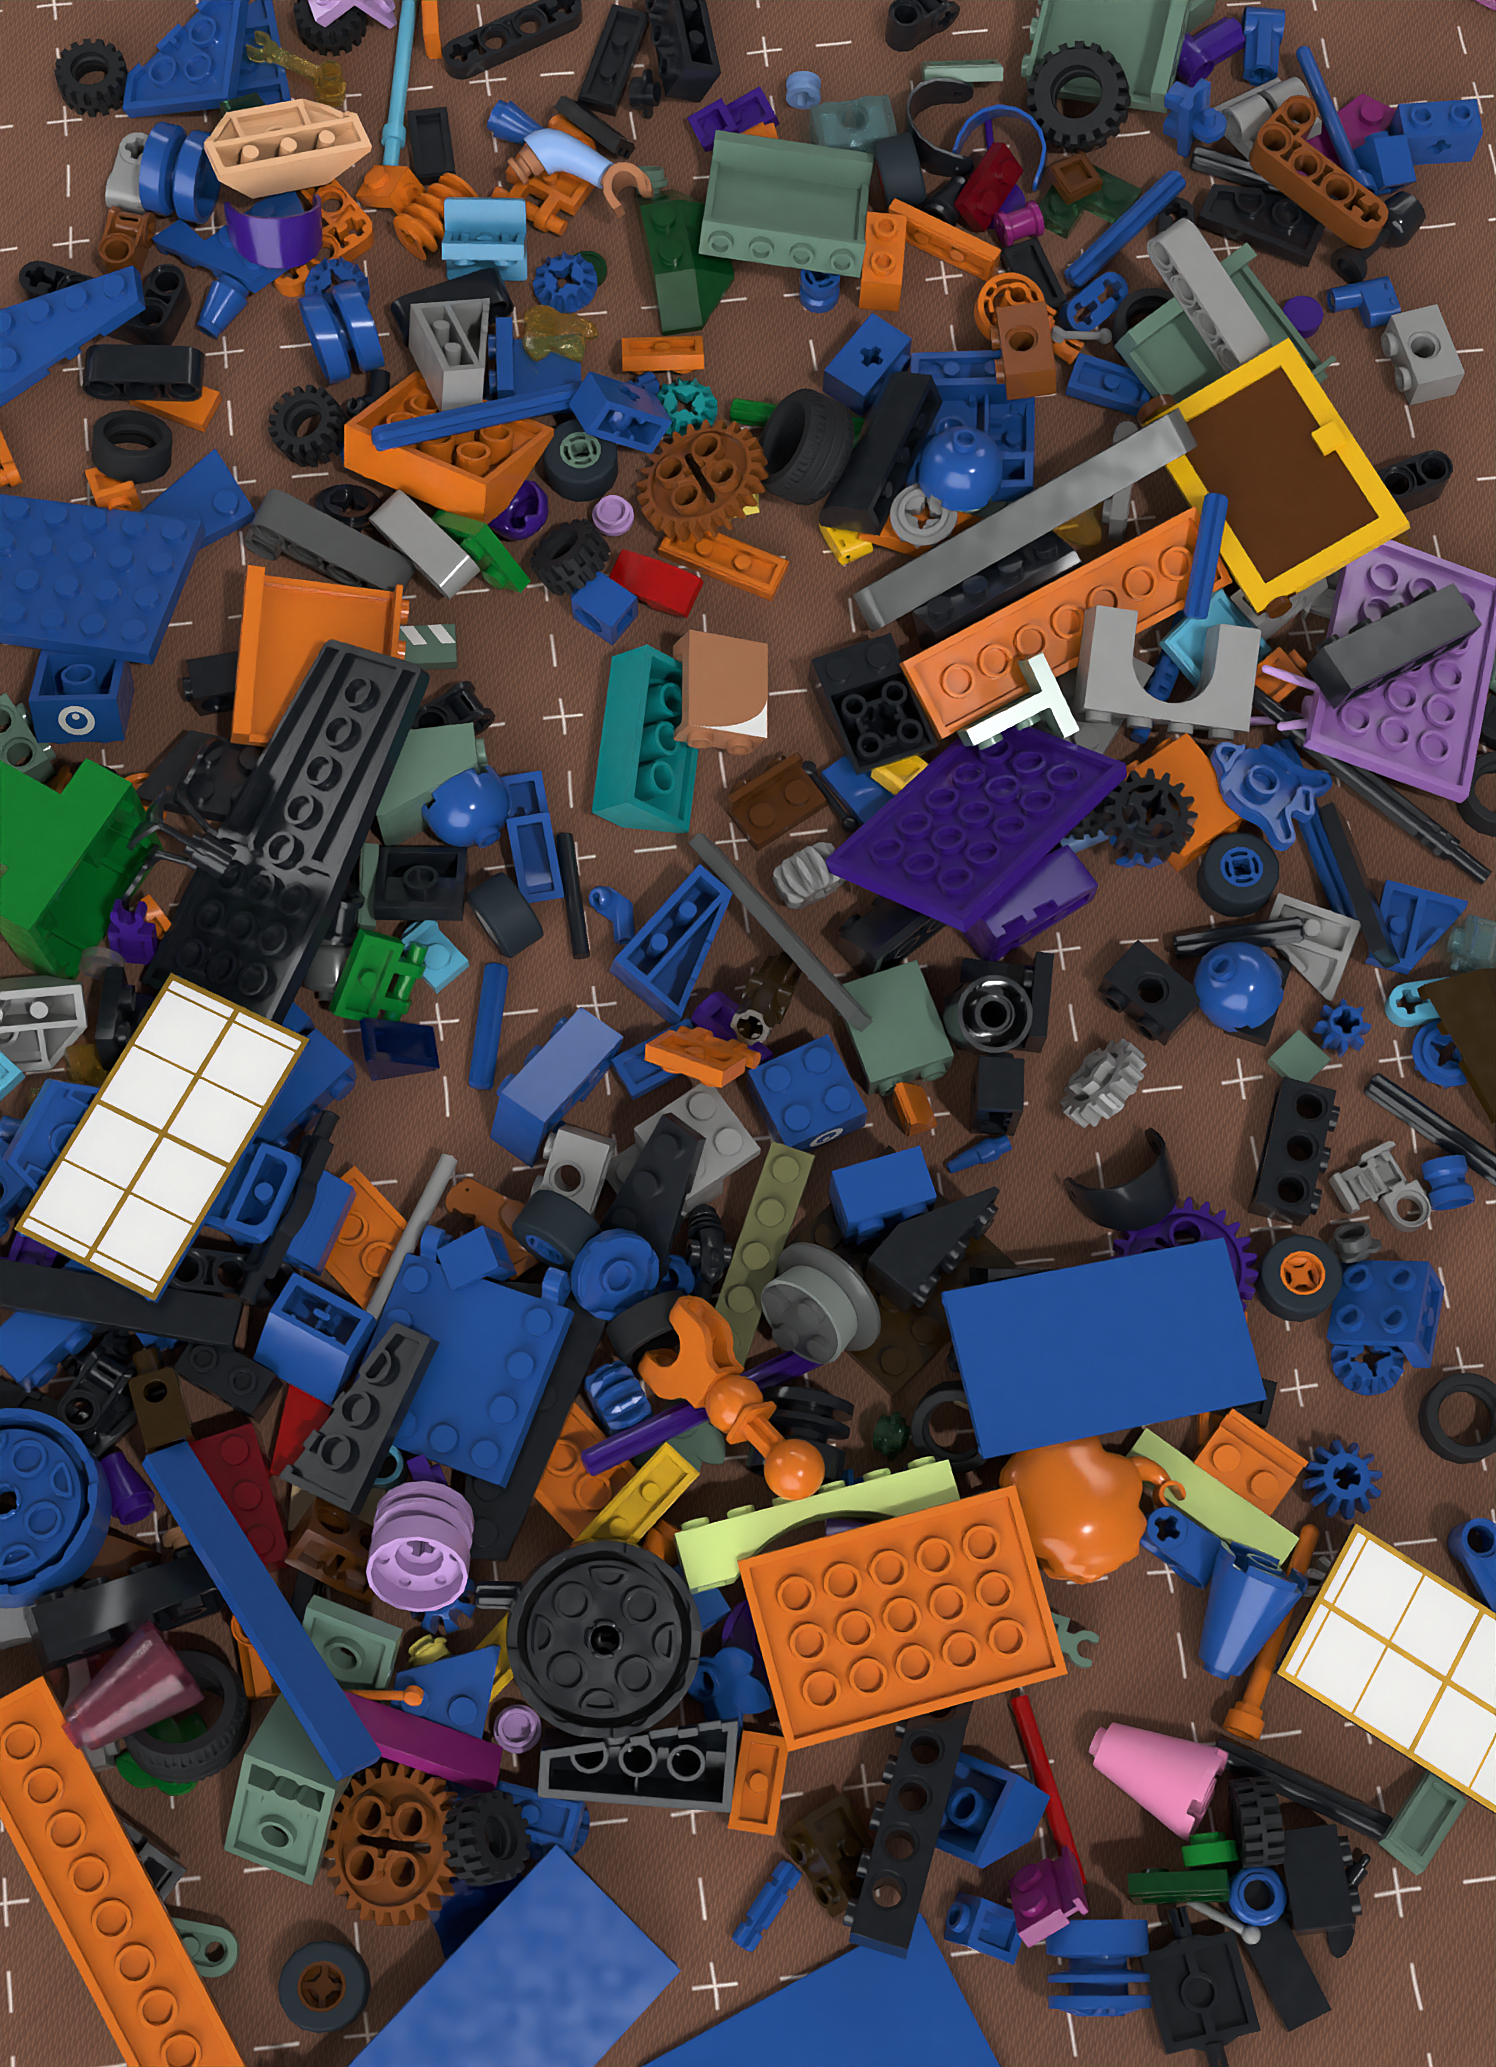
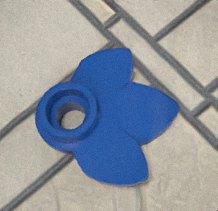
[688,1646,773,1740]

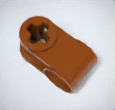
[98,205,156,275]

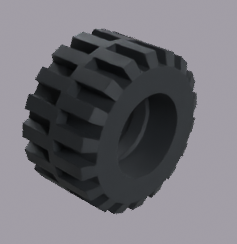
[1027,41,1131,153]

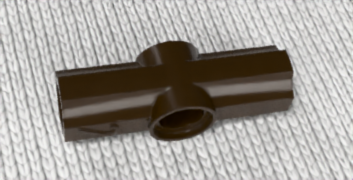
[730,951,802,1046]

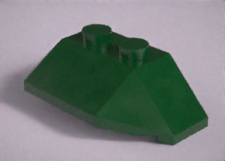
[634,189,734,336]

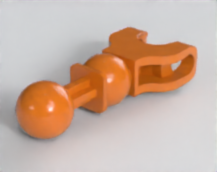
[637,1296,825,1501]

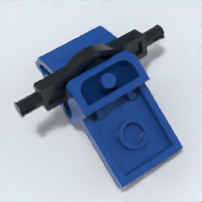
[204,1110,357,1305]

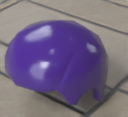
[488,480,549,541]

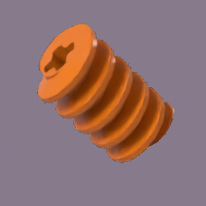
[393,173,479,261]

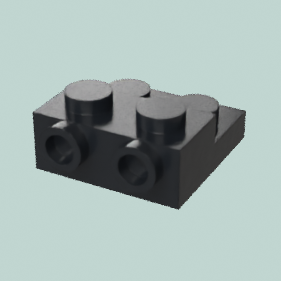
[373,847,469,921]

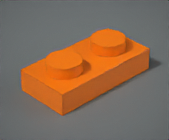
[621,336,704,375]
[727,1730,788,1837]

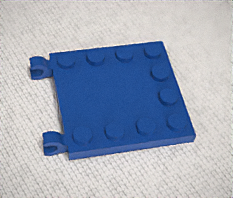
[353,1225,575,1488]

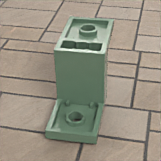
[224,1594,403,1885]

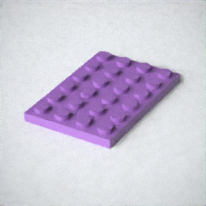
[1303,540,1496,803]

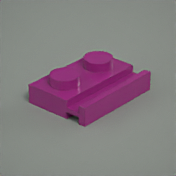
[1008,1845,1089,1948]

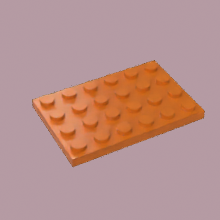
[737,1484,1068,1752]

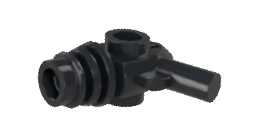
[685,1205,732,1303]

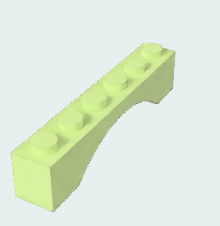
[674,1456,960,1594]

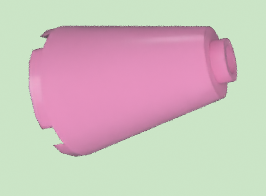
[1089,1722,1229,1842]

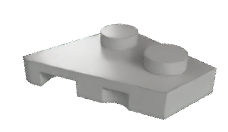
[1268,893,1361,1002]

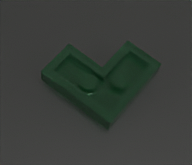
[1038,154,1142,239]

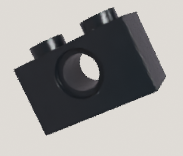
[1098,940,1200,1046]

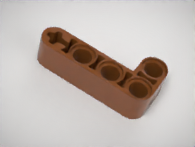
[1248,95,1388,249]

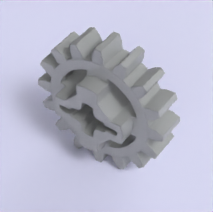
[1060,1039,1147,1128]

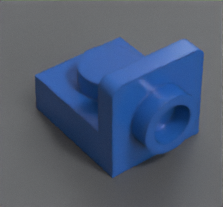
[944,1892,1022,1965]

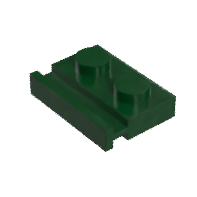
[1127,1866,1231,1905]

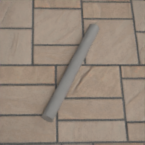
[365,1154,458,1323]

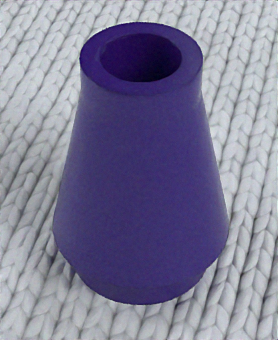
[100,1452,155,1525]

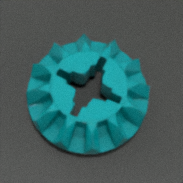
[656,377,718,437]

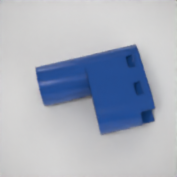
[1327,276,1401,329]

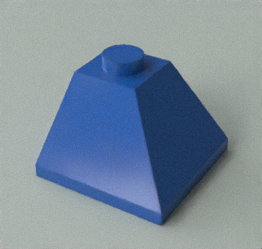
[922,1752,1051,1869]

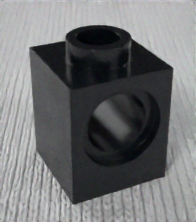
[182,651,238,716]

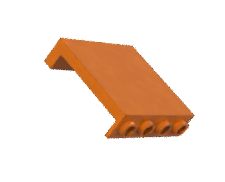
[230,565,409,747]

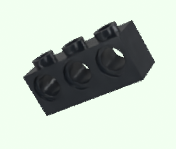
[1248,1077,1340,1226]

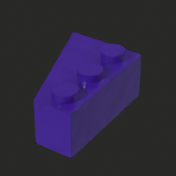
[961,844,1098,962]

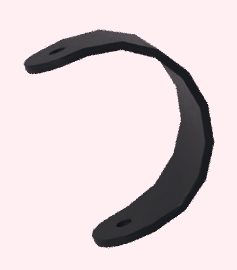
[904,78,974,177]
[1064,1128,1179,1231]

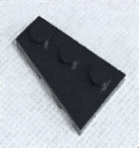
[1196,184,1338,267]

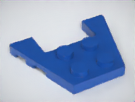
[152,191,304,293]
[2,1078,101,1194]

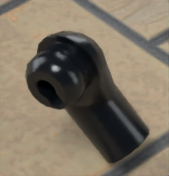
[346,369,391,419]

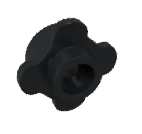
[629,69,661,119]

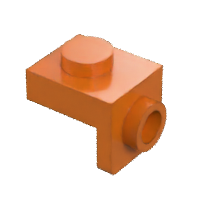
[355,165,427,215]
[85,467,142,511]

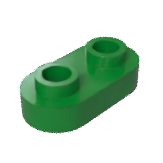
[1181,1831,1240,1867]

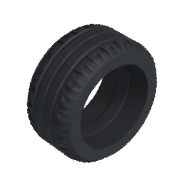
[759,388,854,506]
[118,1648,251,1784]

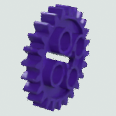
[1110,1197,1258,1313]

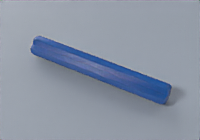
[1064,170,1186,288]

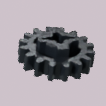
[1100,768,1198,864]

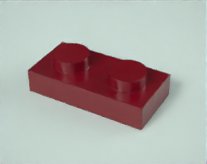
[954,142,1024,232]

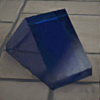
[359,1018,440,1081]

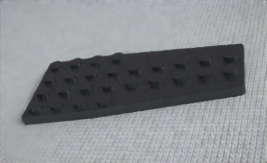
[141,639,430,1026]

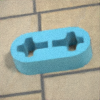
[1384,977,1449,1027]

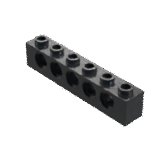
[843,1700,974,1959]

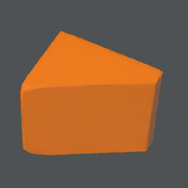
[892,1082,937,1137]

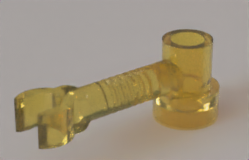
[246,31,346,108]

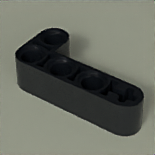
[19,260,192,346]

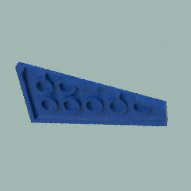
[0,265,146,407]

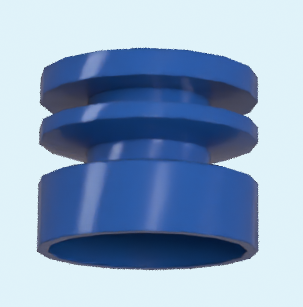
[1045,1919,1152,2016]

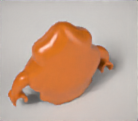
[999,1436,1186,1585]

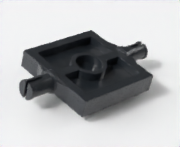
[1138,1905,1261,2067]

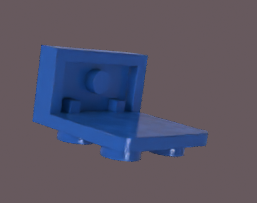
[488,317,581,414]

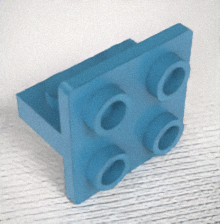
[441,197,528,281]

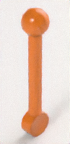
[340,1685,424,1706]

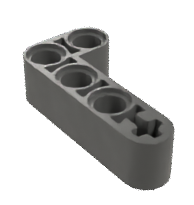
[244,489,415,596]

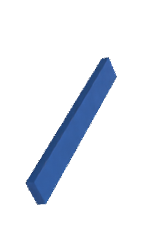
[142,1441,382,1782]

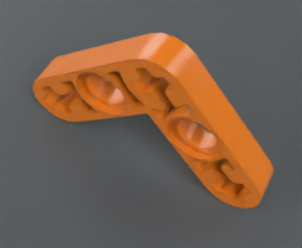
[273,179,375,297]

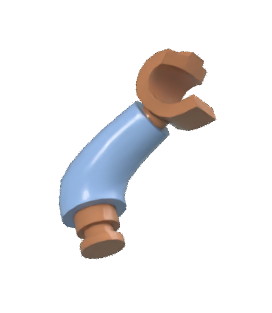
[507,128,654,219]

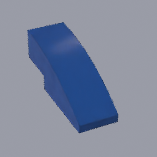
[501,770,564,904]

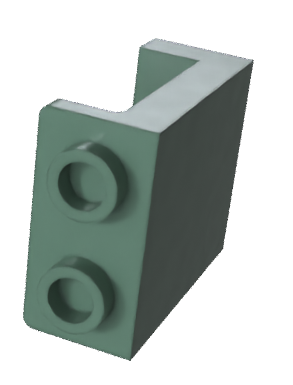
[834,960,954,1096]

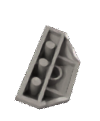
[0,975,88,1072]

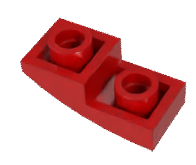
[609,549,704,618]

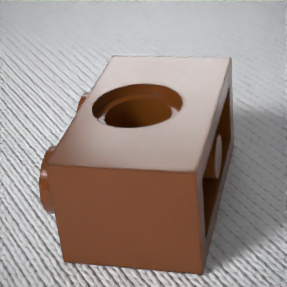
[989,301,1057,400]

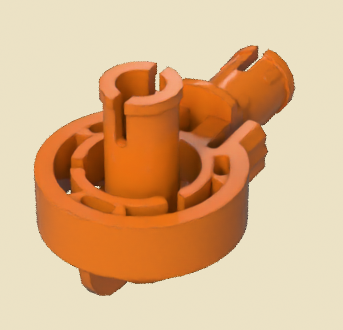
[974,273,1085,366]

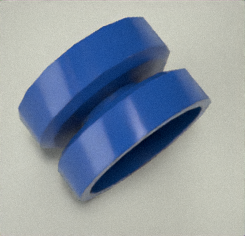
[139,122,222,224]
[297,279,385,385]

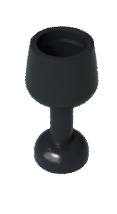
[1331,191,1426,284]

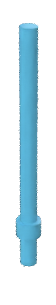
[381,0,418,166]

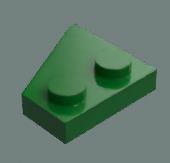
[431,509,531,593]

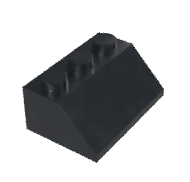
[836,895,947,978]

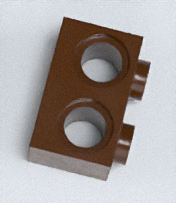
[284,1496,375,1605]

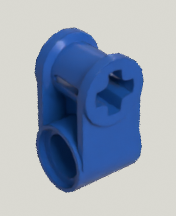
[1139,1507,1222,1590]

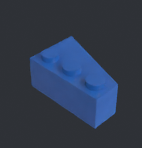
[609,864,733,1026]
[490,1007,623,1168]

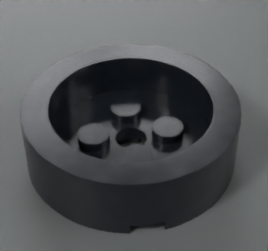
[506,1538,702,1739]

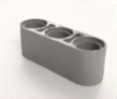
[368,489,480,600]

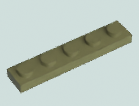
[715,1141,816,1367]

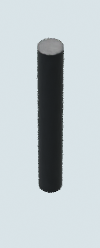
[556,833,590,960]

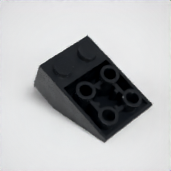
[808,633,937,776]
[864,1186,1000,1315]

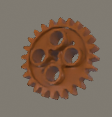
[637,419,769,542]
[323,1763,458,1926]

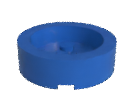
[0,1408,112,1608]

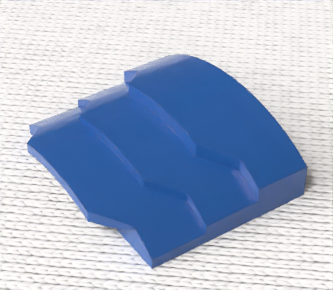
[905,350,1035,502]

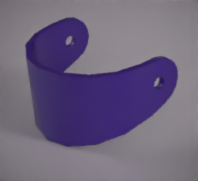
[224,194,323,269]

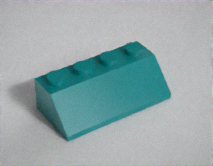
[592,645,699,834]

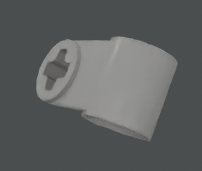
[105,132,149,215]

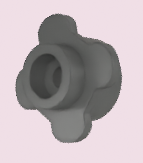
[1328,1222,1382,1263]

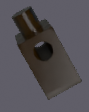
[128,1347,197,1454]

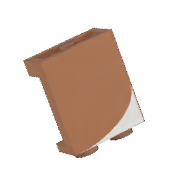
[673,629,768,755]

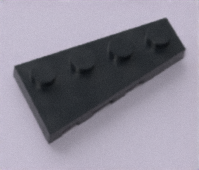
[600,1112,706,1297]
[278,1322,440,1516]

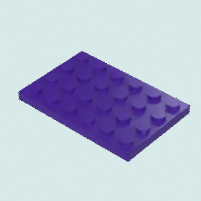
[826,712,1127,932]

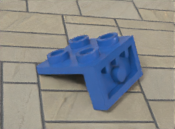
[1327,1260,1444,1368]

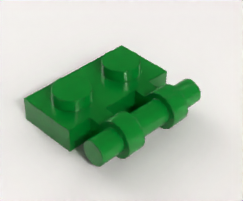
[329,928,429,1028]

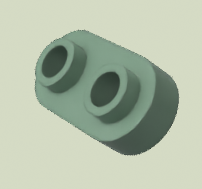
[171,1917,240,1977]

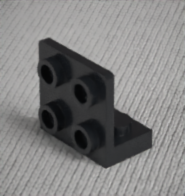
[959,951,1054,1053]
[95,967,158,1070]

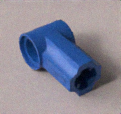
[1241,6,1285,86]
[1447,1518,1496,1612]

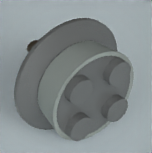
[761,1242,881,1364]

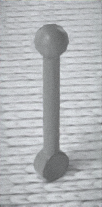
[1050,326,1113,344]
[1175,1903,1261,1944]

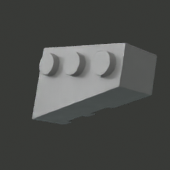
[409,298,490,412]

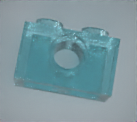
[809,95,898,162]

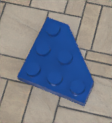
[122,0,249,118]

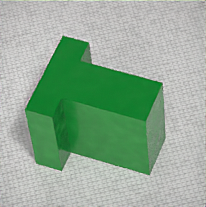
[0,758,165,981]

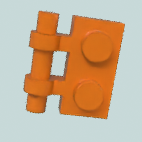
[491,143,595,236]
[644,1026,761,1088]

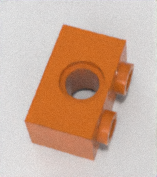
[859,212,907,312]

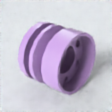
[366,1481,475,1612]

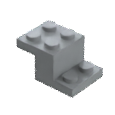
[605,1083,761,1220]

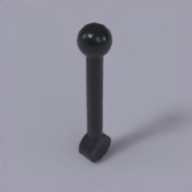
[802,761,858,833]

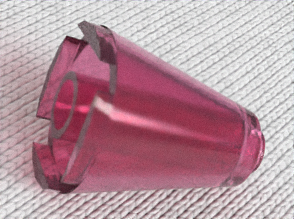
[61,1619,205,1752]

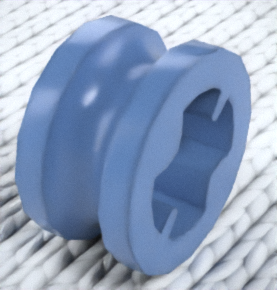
[786,71,821,109]

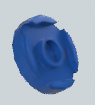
[571,1228,659,1321]

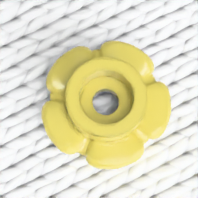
[406,1634,451,1668]

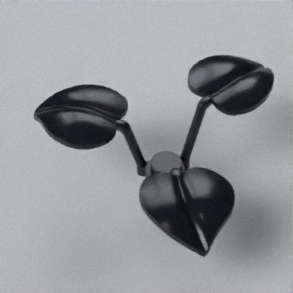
[119,737,237,911]

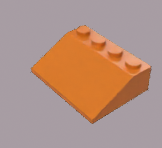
[344,371,554,525]

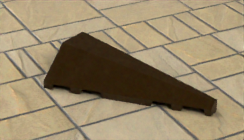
[1417,968,1496,1123]

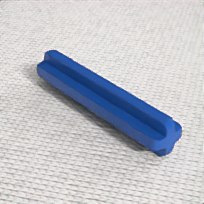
[1184,493,1228,620]
[468,963,509,1090]

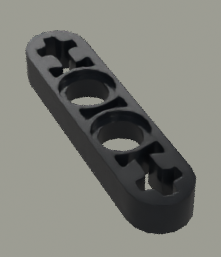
[443,0,583,80]

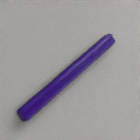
[580,1351,824,1476]

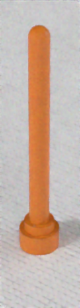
[1222,1524,1319,1742]

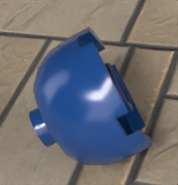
[918,426,1003,511]
[421,766,510,848]
[1193,942,1284,1032]

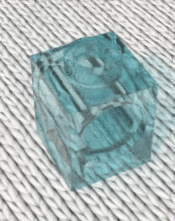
[1447,914,1496,973]

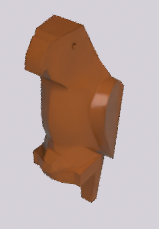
[445,1177,549,1282]

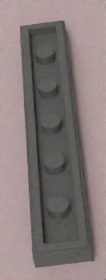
[688,833,873,1032]

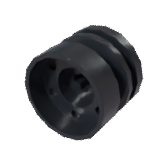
[746,1386,854,1486]

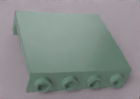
[1021,0,1193,113]
[698,130,874,278]
[1114,243,1337,403]

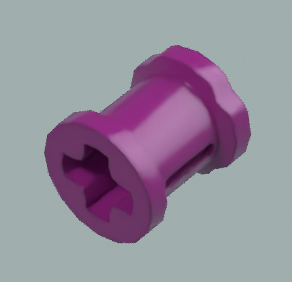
[994,200,1045,248]

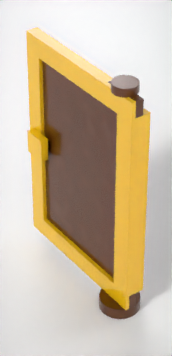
[1136,338,1410,619]

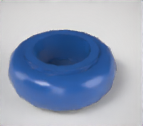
[1228,1866,1287,1926]

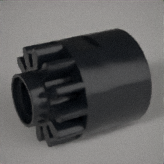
[939,975,1033,1055]

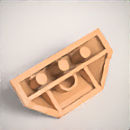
[204,99,372,199]

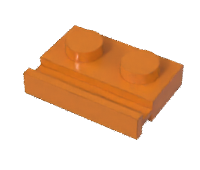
[1192,1407,1309,1517]

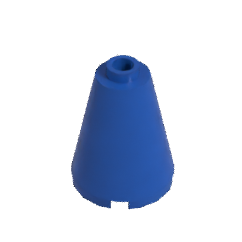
[1198,1541,1309,1680]

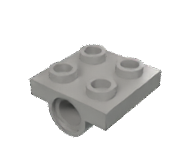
[1214,77,1322,161]

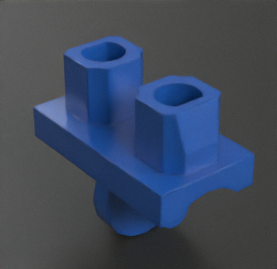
[1163,78,1227,158]

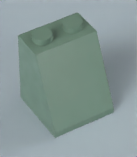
[376,723,489,847]

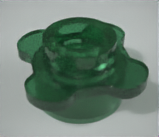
[872,1411,910,1462]

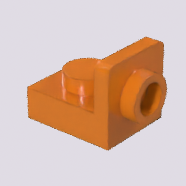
[1255,646,1311,704]

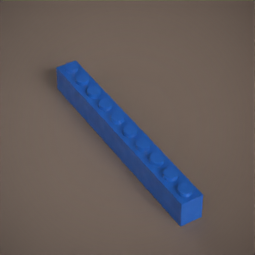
[0,1028,357,1393]

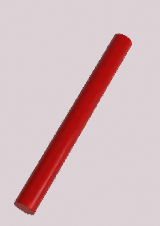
[1010,1694,1087,1885]

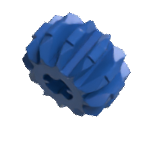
[584,1360,654,1437]
[1302,1440,1382,1520]

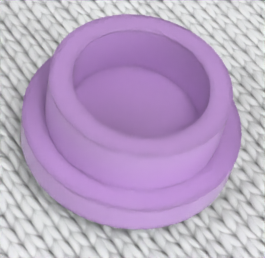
[592,495,634,536]
[494,1704,542,1754]

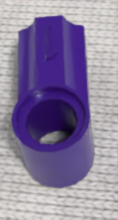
[1176,17,1246,88]

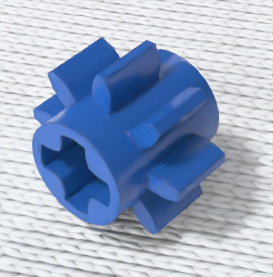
[1312,999,1372,1057]

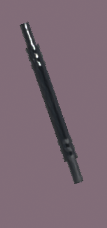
[1252,685,1492,885]

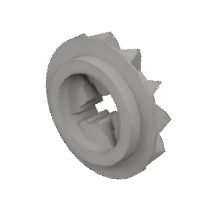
[890,483,957,549]

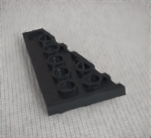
[464,1280,608,1562]

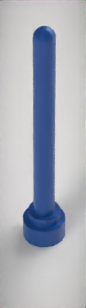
[1296,46,1379,196]

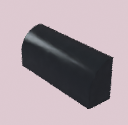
[819,372,943,536]

